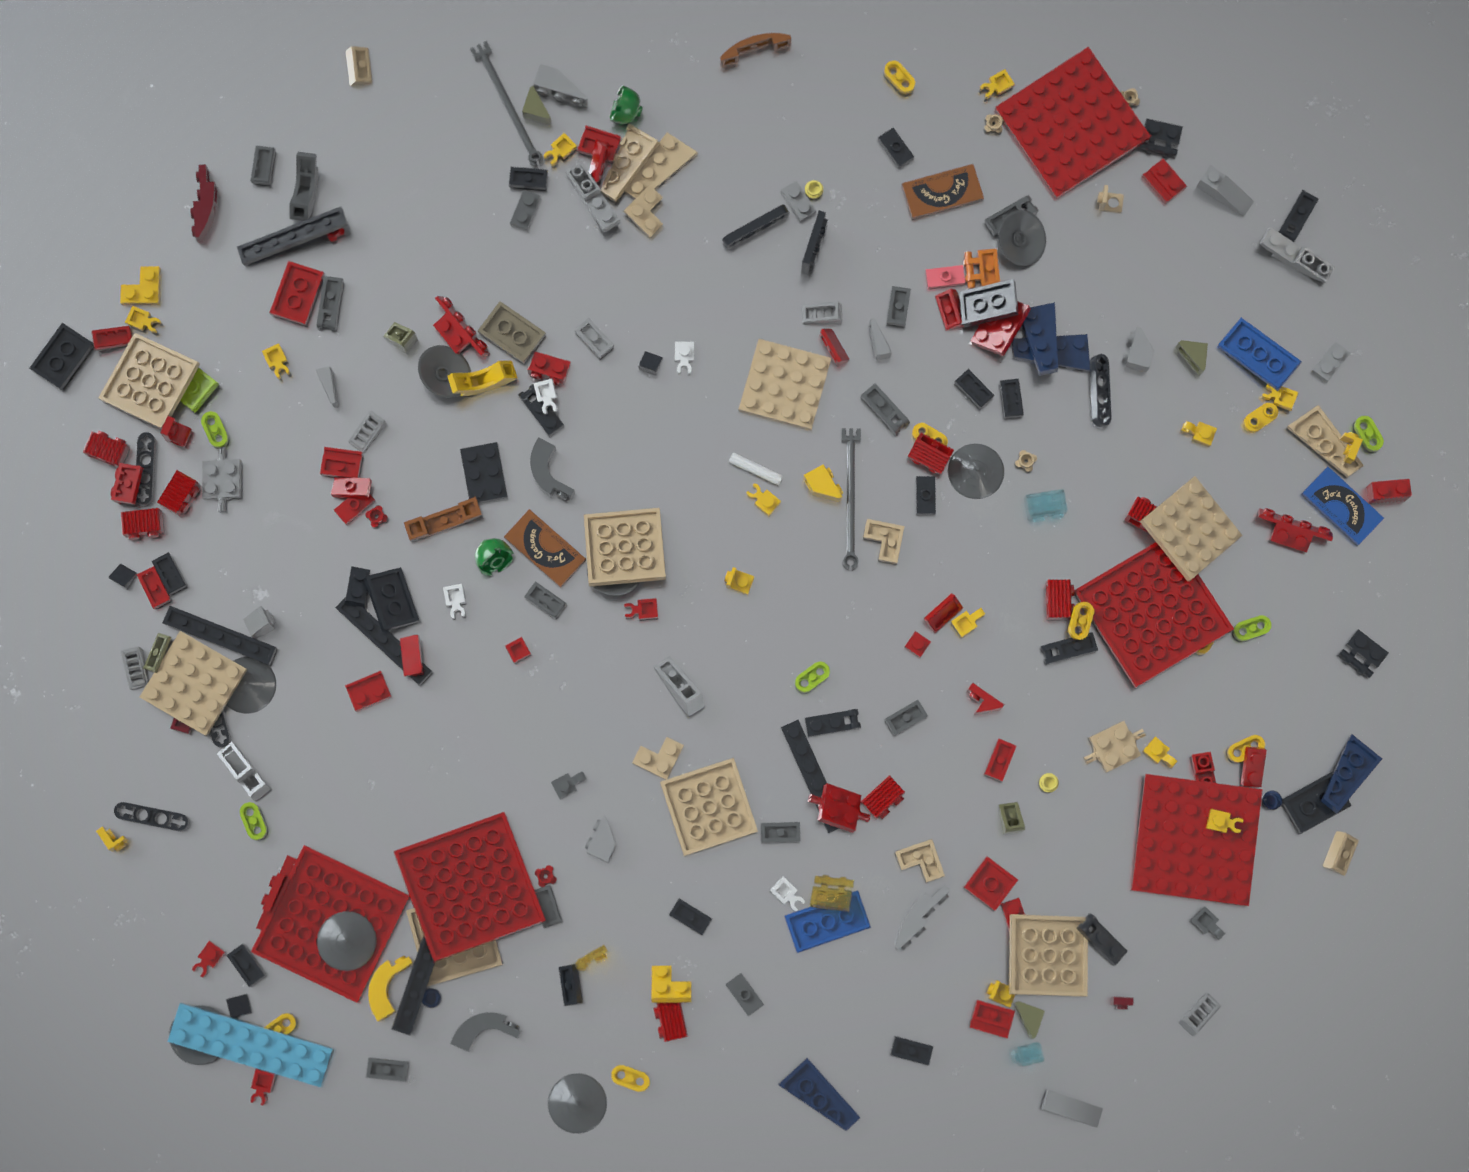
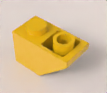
[803,464,843,502]

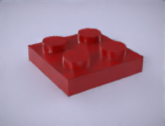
[963,856,1018,911]

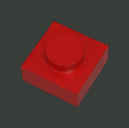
[904,631,931,658]
[505,637,531,664]

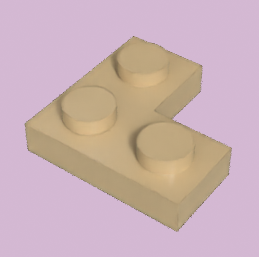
[623,185,663,238]
[863,519,904,564]
[632,737,684,780]
[895,839,945,883]

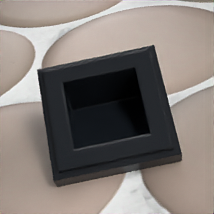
[638,351,663,375]
[108,563,137,589]
[226,994,252,1018]

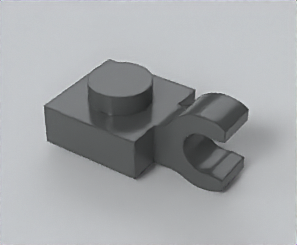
[551,772,587,800]
[1191,906,1226,940]

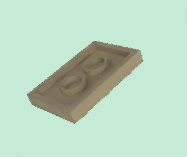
[478,301,546,364]

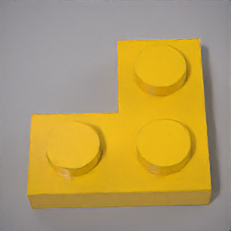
[120,266,161,305]
[651,966,691,1003]

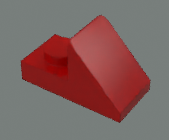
[967,683,1005,715]

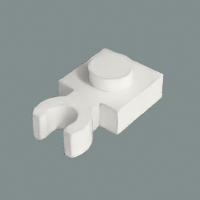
[675,342,694,375]
[534,379,558,414]
[443,584,466,619]
[770,876,805,911]

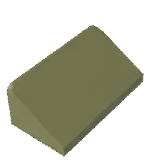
[143,633,171,673]

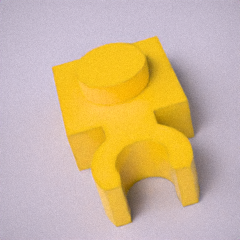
[979,69,1015,99]
[543,133,577,166]
[125,306,162,333]
[262,343,290,379]
[1262,384,1299,411]
[746,483,781,517]
[1206,809,1243,833]

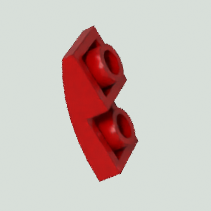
[1191,752,1216,783]

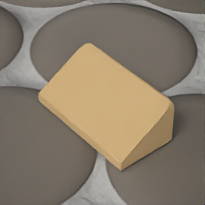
[346,46,372,86]
[1323,831,1359,876]

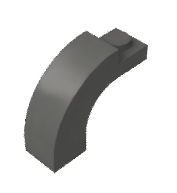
[289,152,318,221]
[530,437,575,500]
[450,1012,522,1052]

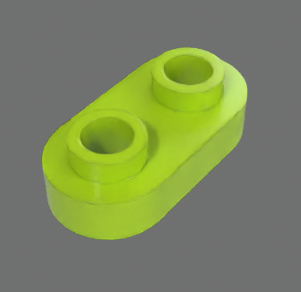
[201,411,229,448]
[1354,416,1384,452]
[1233,615,1271,641]
[795,661,830,693]
[239,802,267,840]

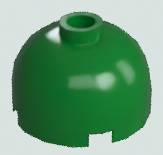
[610,85,643,124]
[475,538,514,576]

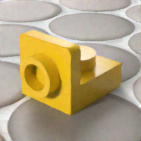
[1340,432,1363,464]
[724,567,754,595]
[96,826,129,852]
[986,980,1016,1008]

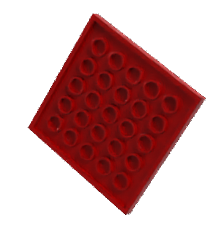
[995,46,1151,199]
[1074,542,1234,689]
[1131,774,1263,906]
[393,812,546,962]
[251,845,409,1003]

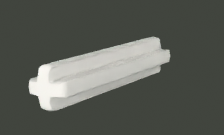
[729,453,783,485]

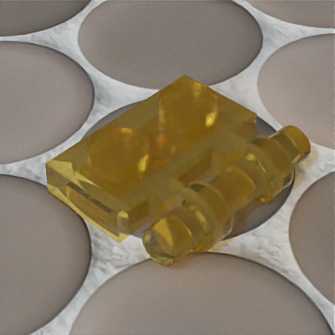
[810,875,854,911]
[575,945,609,971]

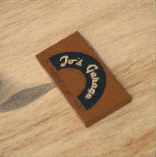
[902,164,984,220]
[504,509,586,588]

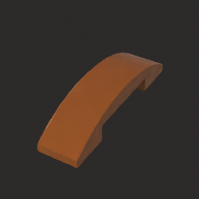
[720,33,792,67]
[404,497,482,541]

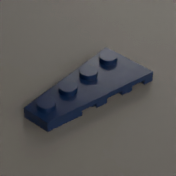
[1022,302,1058,376]
[1012,334,1090,373]
[1321,734,1382,814]
[778,1058,861,1131]

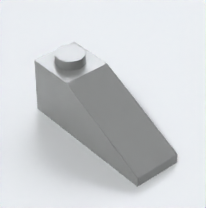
[1197,165,1254,217]
[654,657,705,716]

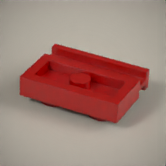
[577,125,621,163]
[1142,158,1187,204]
[320,447,363,478]
[345,671,392,712]
[969,1000,1015,1039]

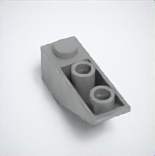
[533,64,588,106]

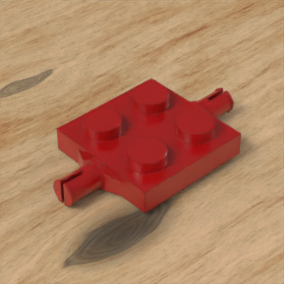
[808,783,871,833]

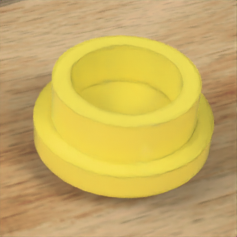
[805,180,823,199]
[1039,773,1059,793]

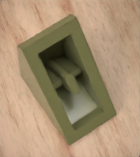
[522,86,551,125]
[383,322,418,354]
[1175,340,1208,376]
[999,802,1025,835]
[1013,1001,1045,1039]

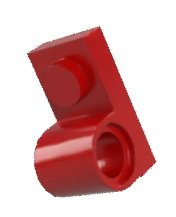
[160,416,192,447]

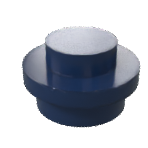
[1263,790,1282,810]
[422,988,441,1008]

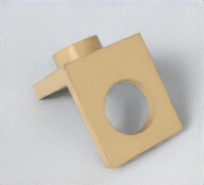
[1097,185,1124,213]

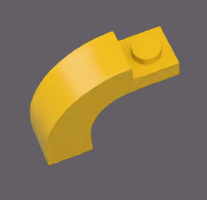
[447,361,517,396]
[368,955,414,1022]

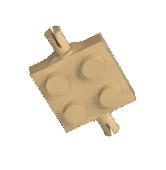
[1083,721,1146,772]

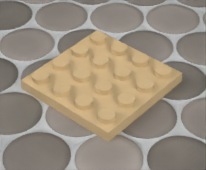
[98,333,200,429]
[739,339,831,430]
[1140,476,1243,581]
[584,508,666,587]
[140,631,247,736]
[660,758,758,856]
[406,908,503,987]
[1009,914,1088,997]

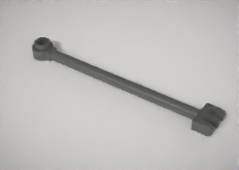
[470,41,543,167]
[841,428,861,570]

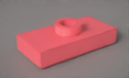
[925,265,965,289]

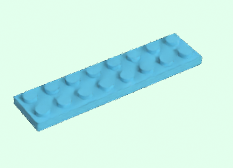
[168,1003,333,1087]

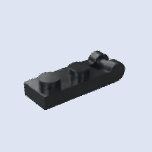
[1278,190,1319,242]
[518,384,564,437]
[1041,632,1098,665]
[805,709,861,737]
[1077,913,1128,966]

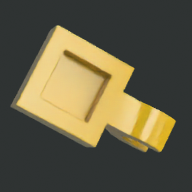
[1181,421,1217,447]
[951,608,985,638]
[1142,736,1178,769]

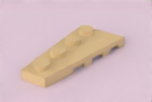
[600,124,660,202]
[624,132,698,200]
[1287,405,1364,478]

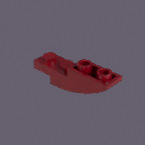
[190,164,218,243]

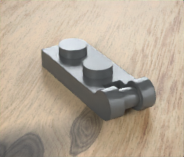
[984,195,1039,237]
[317,276,344,330]
[861,383,910,435]

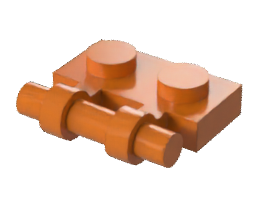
[963,249,1000,289]

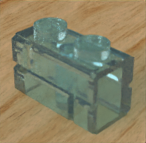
[1024,489,1068,522]
[1011,1042,1044,1067]

